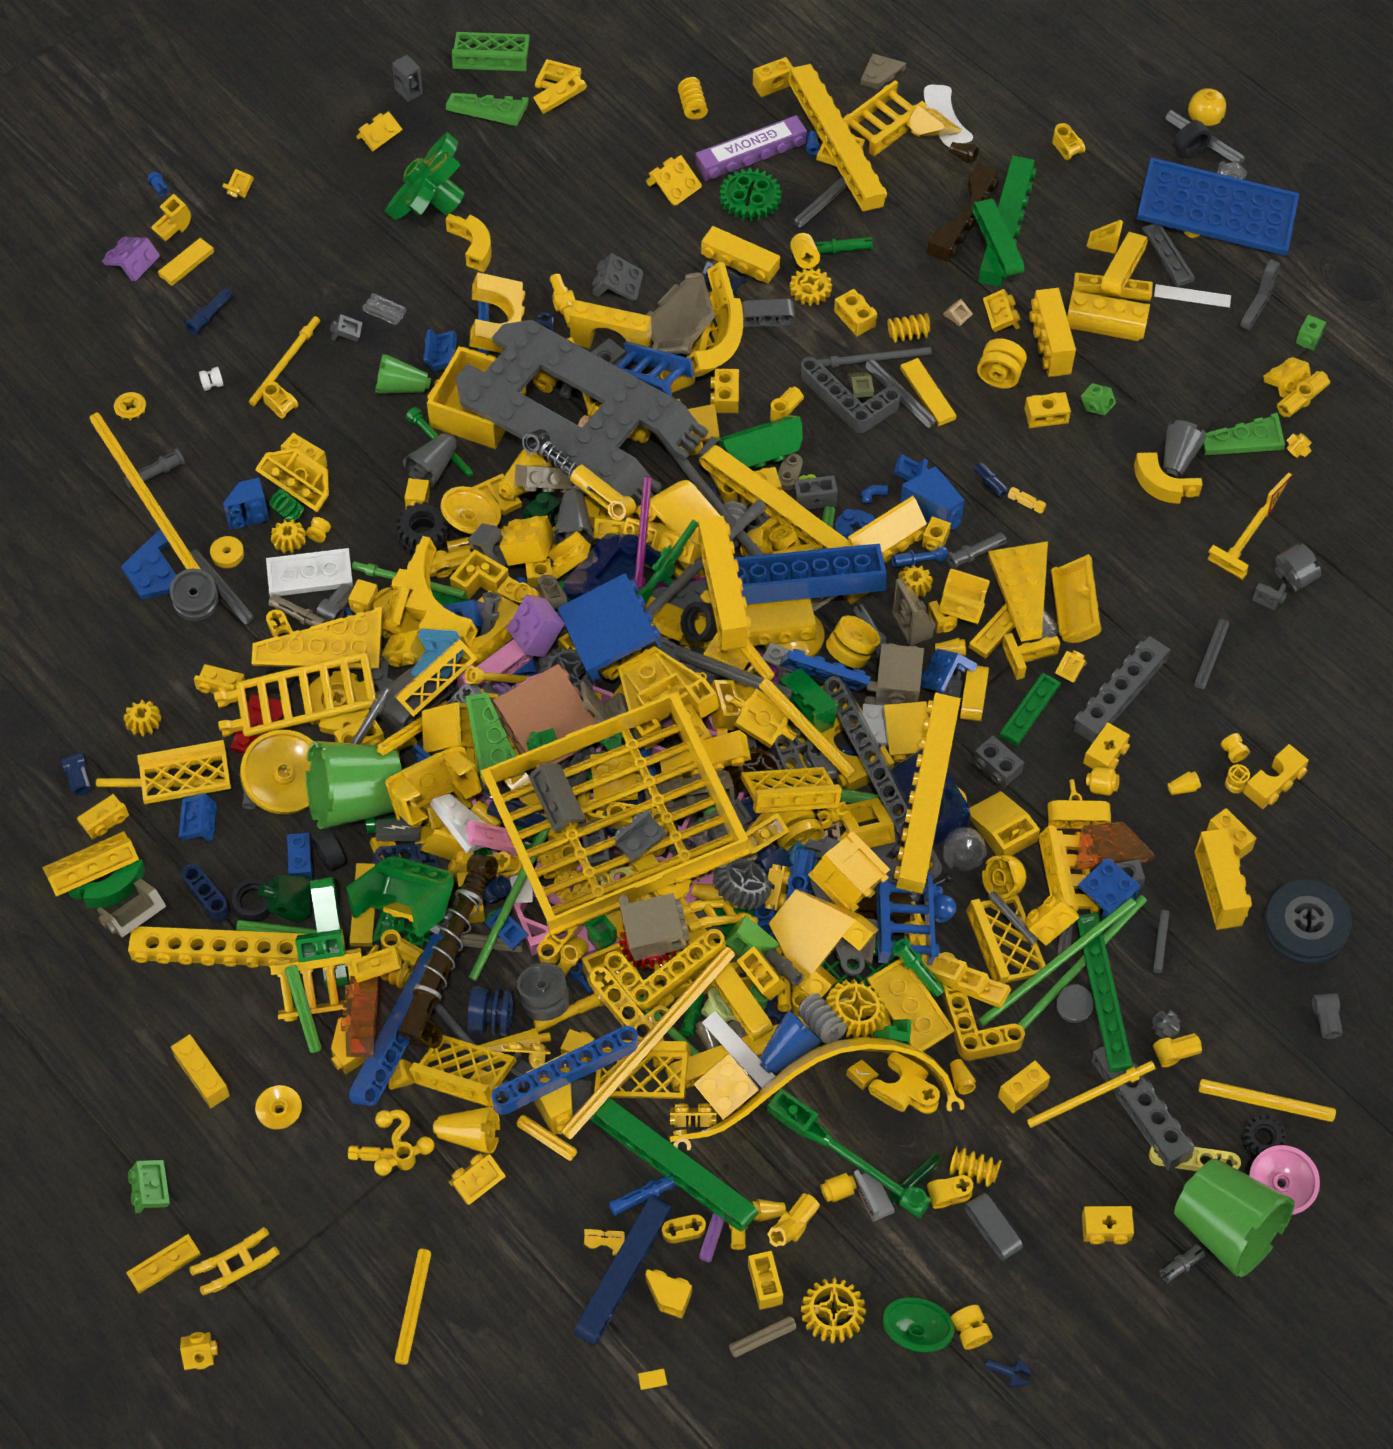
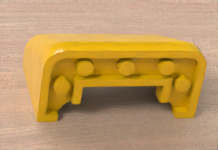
[636,480,734,570]

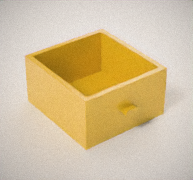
[427,346,526,449]

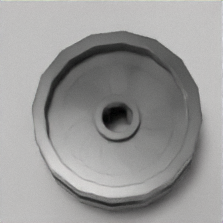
[170,568,219,622]
[517,963,571,1021]

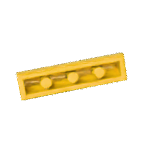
[1073,273,1153,302]

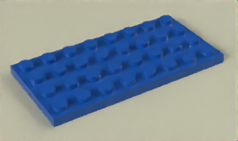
[1136,157,1299,256]

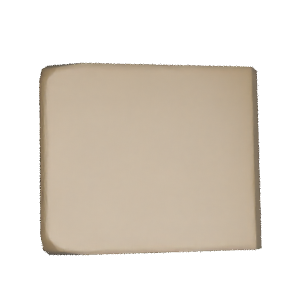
[943,299,973,326]

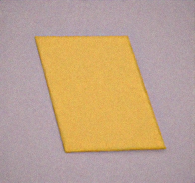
[638,1369,667,1390]

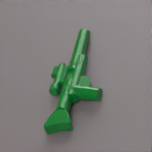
[636,519,698,602]

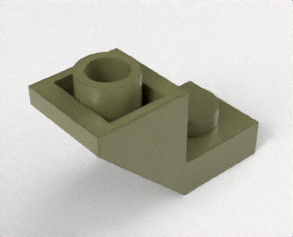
[847,372,874,398]

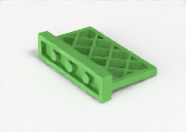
[452,32,530,71]

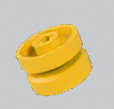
[977,339,1027,388]
[826,615,880,668]
[777,809,824,851]

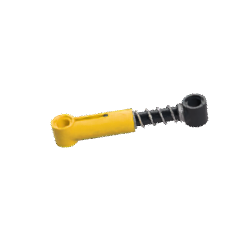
[522,429,636,521]

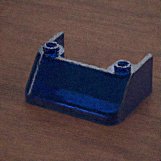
[563,532,661,600]

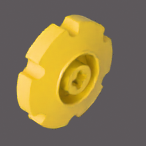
[309,671,370,735]

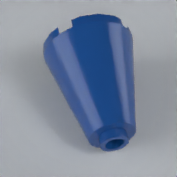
[759,1010,822,1074]

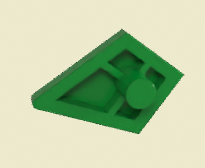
[372,911,405,943]

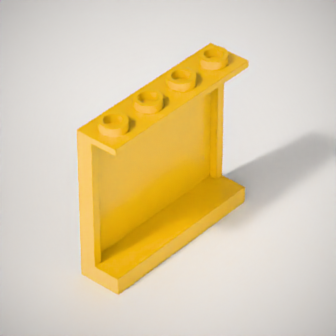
[745,598,816,646]

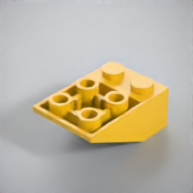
[965,791,1040,856]

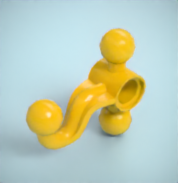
[374,1109,434,1176]

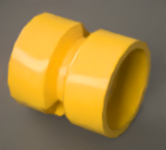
[769,524,802,551]
[951,1305,993,1350]

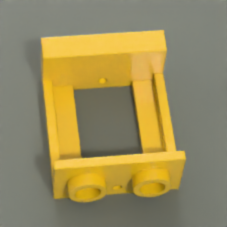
[839,798,896,848]

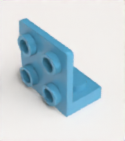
[411,629,464,679]

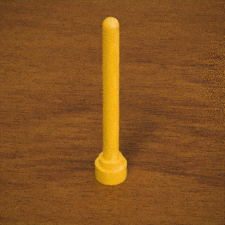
[465,667,531,684]

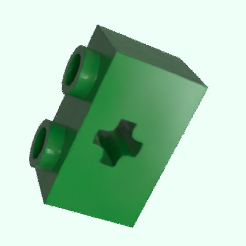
[295,929,346,963]

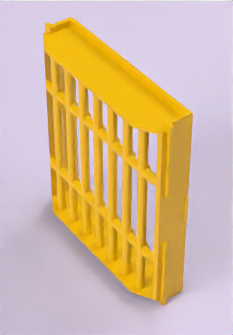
[481,692,751,936]

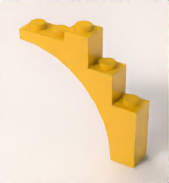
[391,536,478,648]

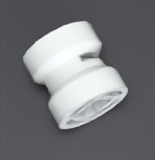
[199,367,224,391]

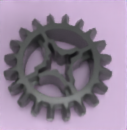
[540,646,597,691]
[713,856,772,911]

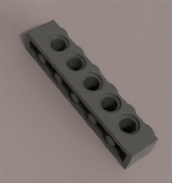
[1074,636,1170,743]
[1091,1046,1194,1171]

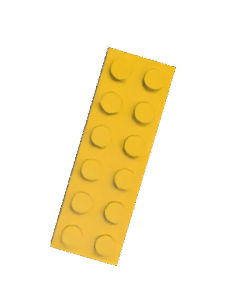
[698,516,751,650]

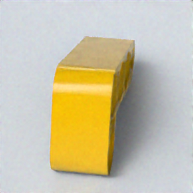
[586,799,669,856]
[587,967,669,1041]

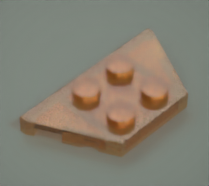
[1075,822,1155,870]

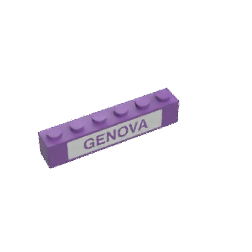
[695,115,807,181]

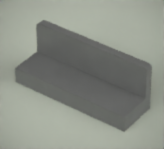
[528,764,585,831]

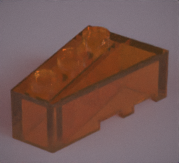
[341,976,378,1058]

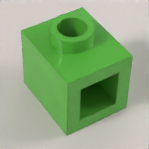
[1296,315,1326,351]

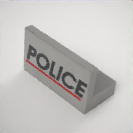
[853,1170,894,1222]

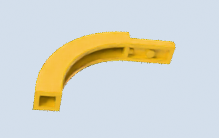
[686,262,743,378]

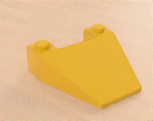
[618,646,720,750]
[769,889,879,999]

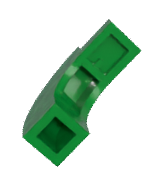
[67,859,145,908]

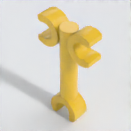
[810,782,851,829]

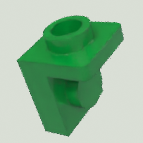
[526,728,557,751]
[874,1019,911,1043]

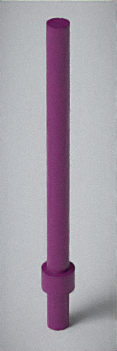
[633,476,652,593]

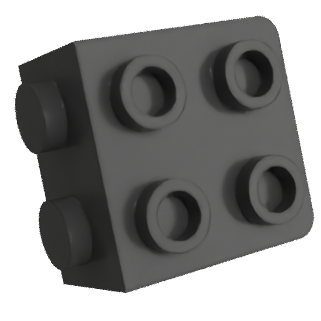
[592,253,643,302]

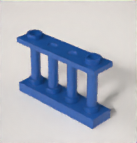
[615,341,694,397]
[876,873,939,966]

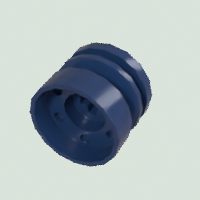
[467,986,514,1036]

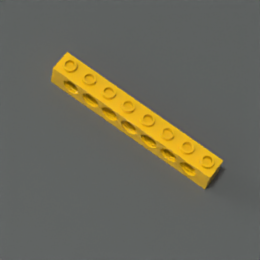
[128,926,304,968]

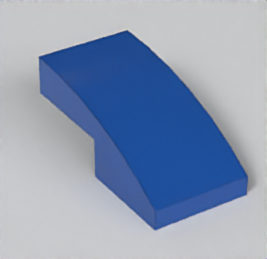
[485,908,529,950]

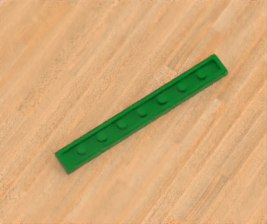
[1076,912,1133,1073]

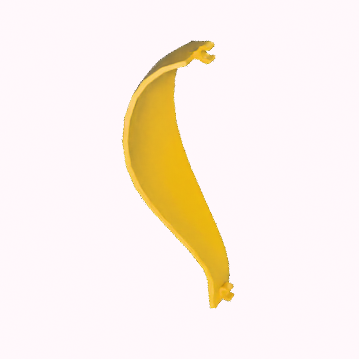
[668,1037,964,1150]

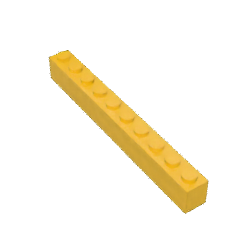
[788,64,887,211]
[893,693,961,894]

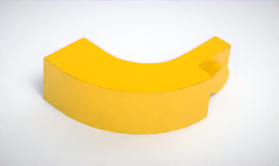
[446,214,491,273]
[1134,453,1202,504]

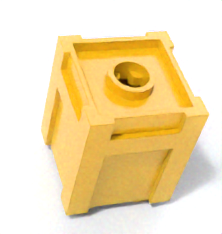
[808,831,890,912]

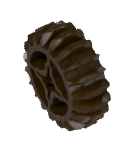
[728,746,784,798]

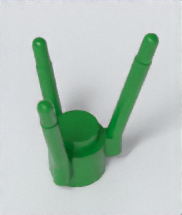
[596,733,624,751]

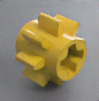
[1287,433,1312,458]

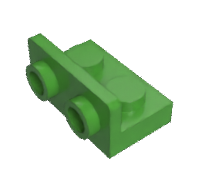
[128,1160,170,1213]

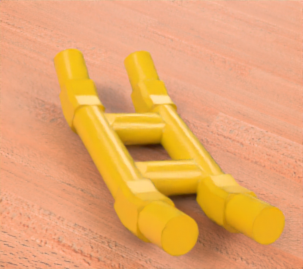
[682,898,758,933]
[189,1227,280,1295]

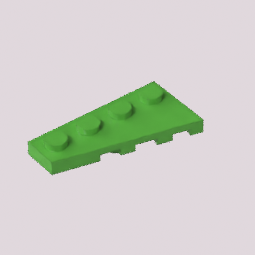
[446,93,529,126]
[1202,413,1285,455]
[465,693,524,782]

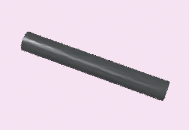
[988,891,1039,945]
[1153,910,1170,973]

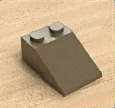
[892,578,935,646]

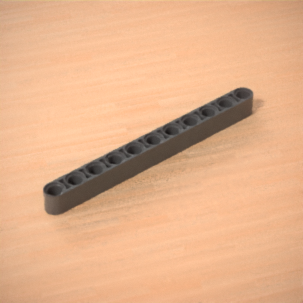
[824,676,942,879]

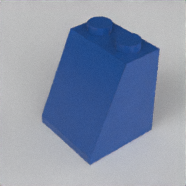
[900,466,964,529]

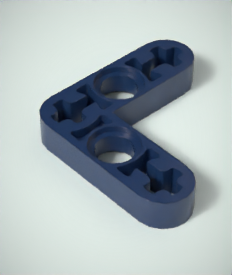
[372,844,440,868]

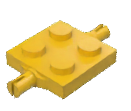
[730,689,797,748]

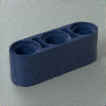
[182,864,230,922]

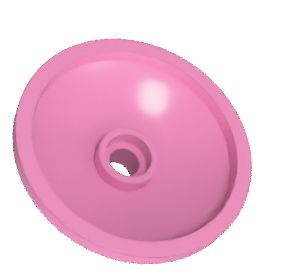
[1249,1145,1320,1215]

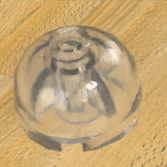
[942,827,987,871]

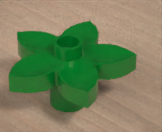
[384,132,464,220]

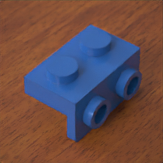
[423,329,457,372]

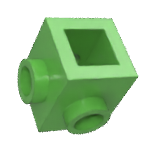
[1081,383,1116,415]

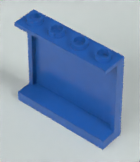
[558,573,662,681]

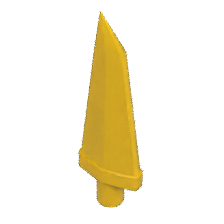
[478,1028,551,1052]

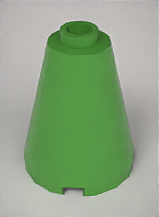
[375,354,431,394]

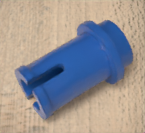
[806,131,821,155]
[148,172,169,196]

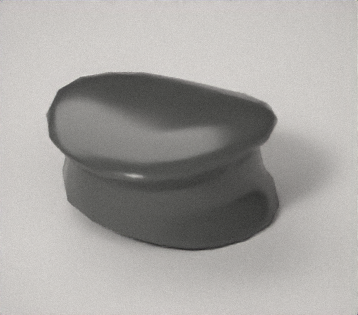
[1057,984,1093,1023]

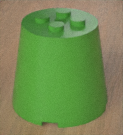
[306,741,402,829]
[1174,1159,1295,1277]

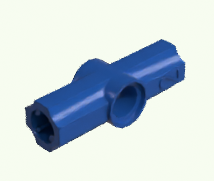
[785,849,816,902]

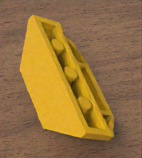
[255,448,329,512]

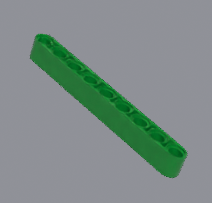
[590,1097,758,1231]

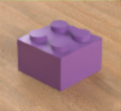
[507,595,565,657]

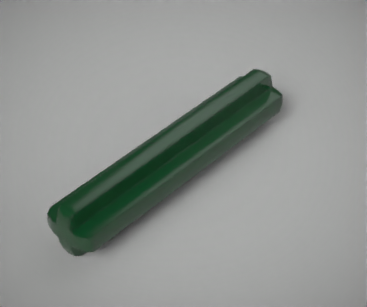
[887,1153,943,1205]

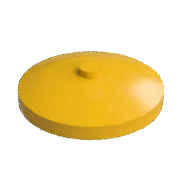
[240,730,314,815]

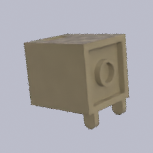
[864,643,924,706]
[619,893,690,961]

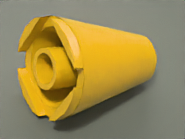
[499,449,552,499]
[433,1107,500,1154]

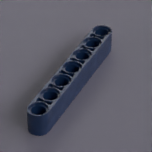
[573,1195,673,1346]

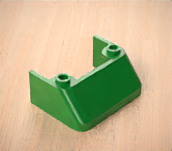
[346,856,454,937]

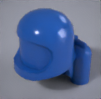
[921,886,956,923]

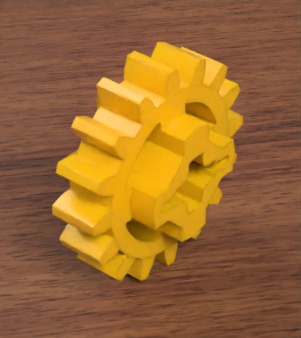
[790,268,832,306]

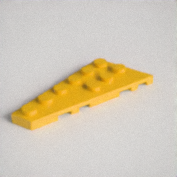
[988,541,1048,642]
[252,606,383,670]

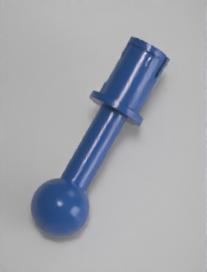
[891,546,949,567]

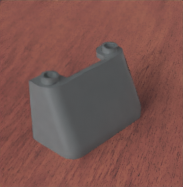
[376,663,460,732]

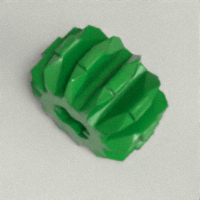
[269,489,304,521]

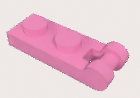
[466,820,518,856]

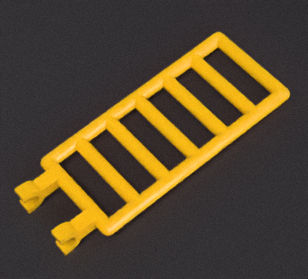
[214,652,377,737]

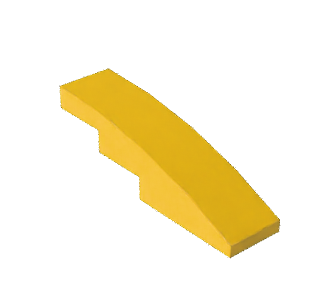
[922,953,1011,1008]

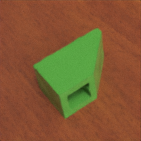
[725,915,779,956]

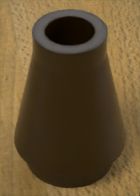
[949,142,979,162]

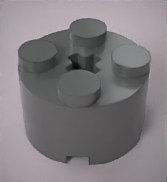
[1274,543,1321,593]

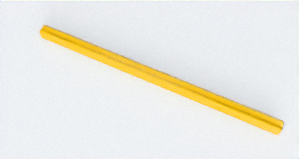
[90,413,201,570]
[561,947,735,1139]

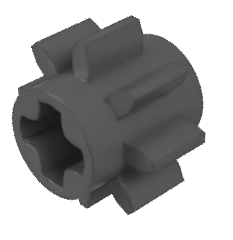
[1152,1010,1181,1039]

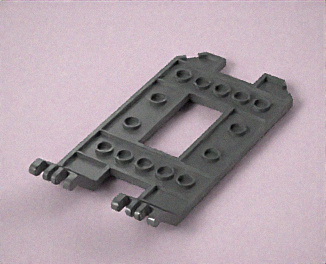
[456,320,708,517]

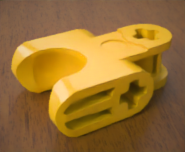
[868,1052,940,1114]

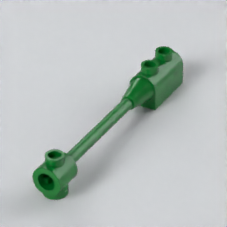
[767,1088,932,1219]

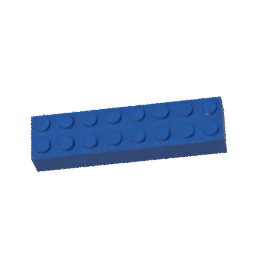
[734,543,886,604]

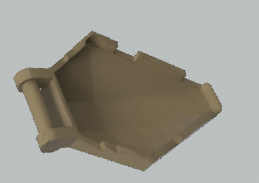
[646,272,715,355]

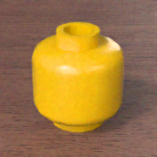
[1086,767,1119,796]

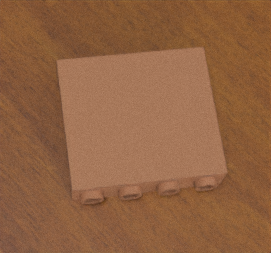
[492,664,600,773]

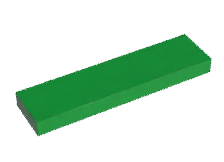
[999,673,1061,747]

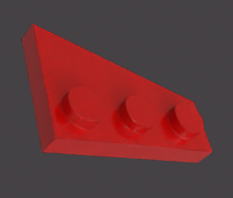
[231,694,293,754]

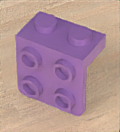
[102,237,160,281]

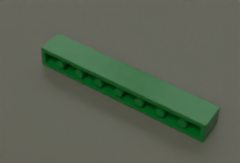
[978,156,1037,287]

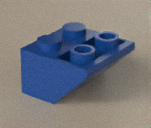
[223,478,269,530]

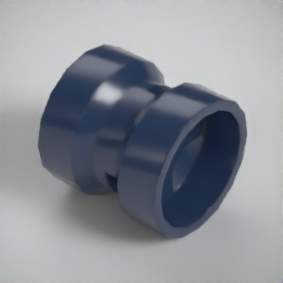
[482,875,512,903]

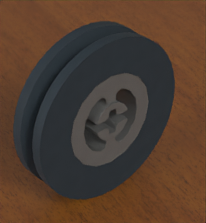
[1263,880,1352,965]

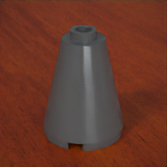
[1162,420,1207,478]
[403,433,457,488]
[553,489,594,545]

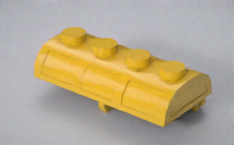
[1067,290,1150,342]
[1051,554,1101,643]

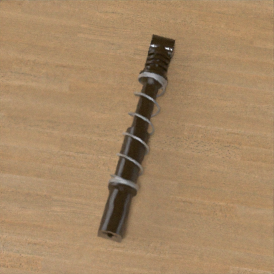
[398,855,498,1049]

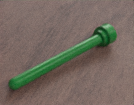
[406,407,473,477]

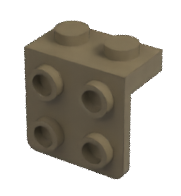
[580,681,629,723]

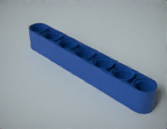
[491,1026,638,1115]

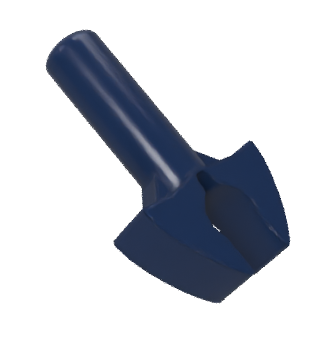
[985,1359,1031,1388]

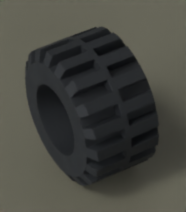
[396,502,450,555]

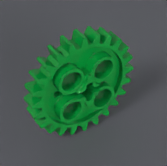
[720,168,781,221]

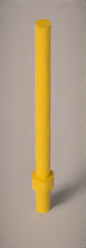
[249,316,320,406]
[96,777,225,787]
[1027,1061,1156,1128]

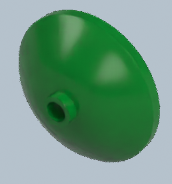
[883,1297,955,1352]

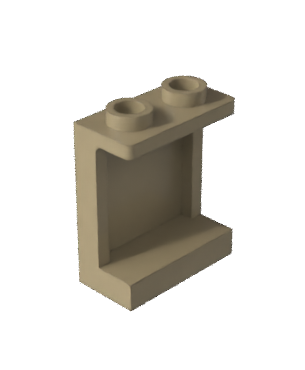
[97,878,166,937]

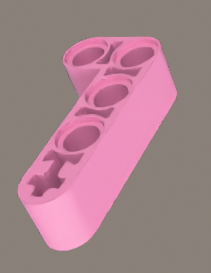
[457,639,534,689]

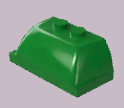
[718,415,803,468]

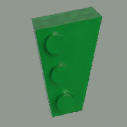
[779,668,838,733]

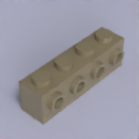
[514,464,586,494]
[643,771,735,813]

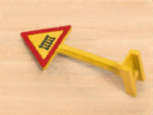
[1207,473,1292,580]

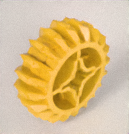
[825,979,886,1038]
[801,1277,866,1344]

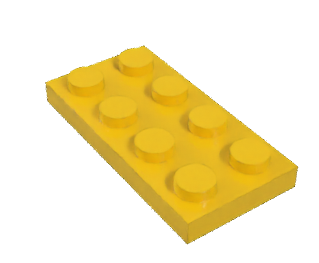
[867,959,955,1052]

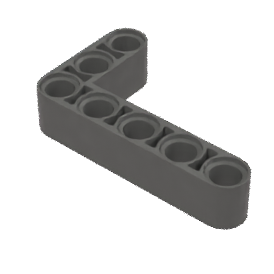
[800,357,901,433]

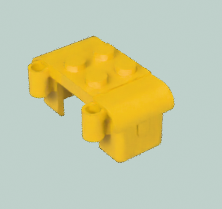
[385,746,482,828]

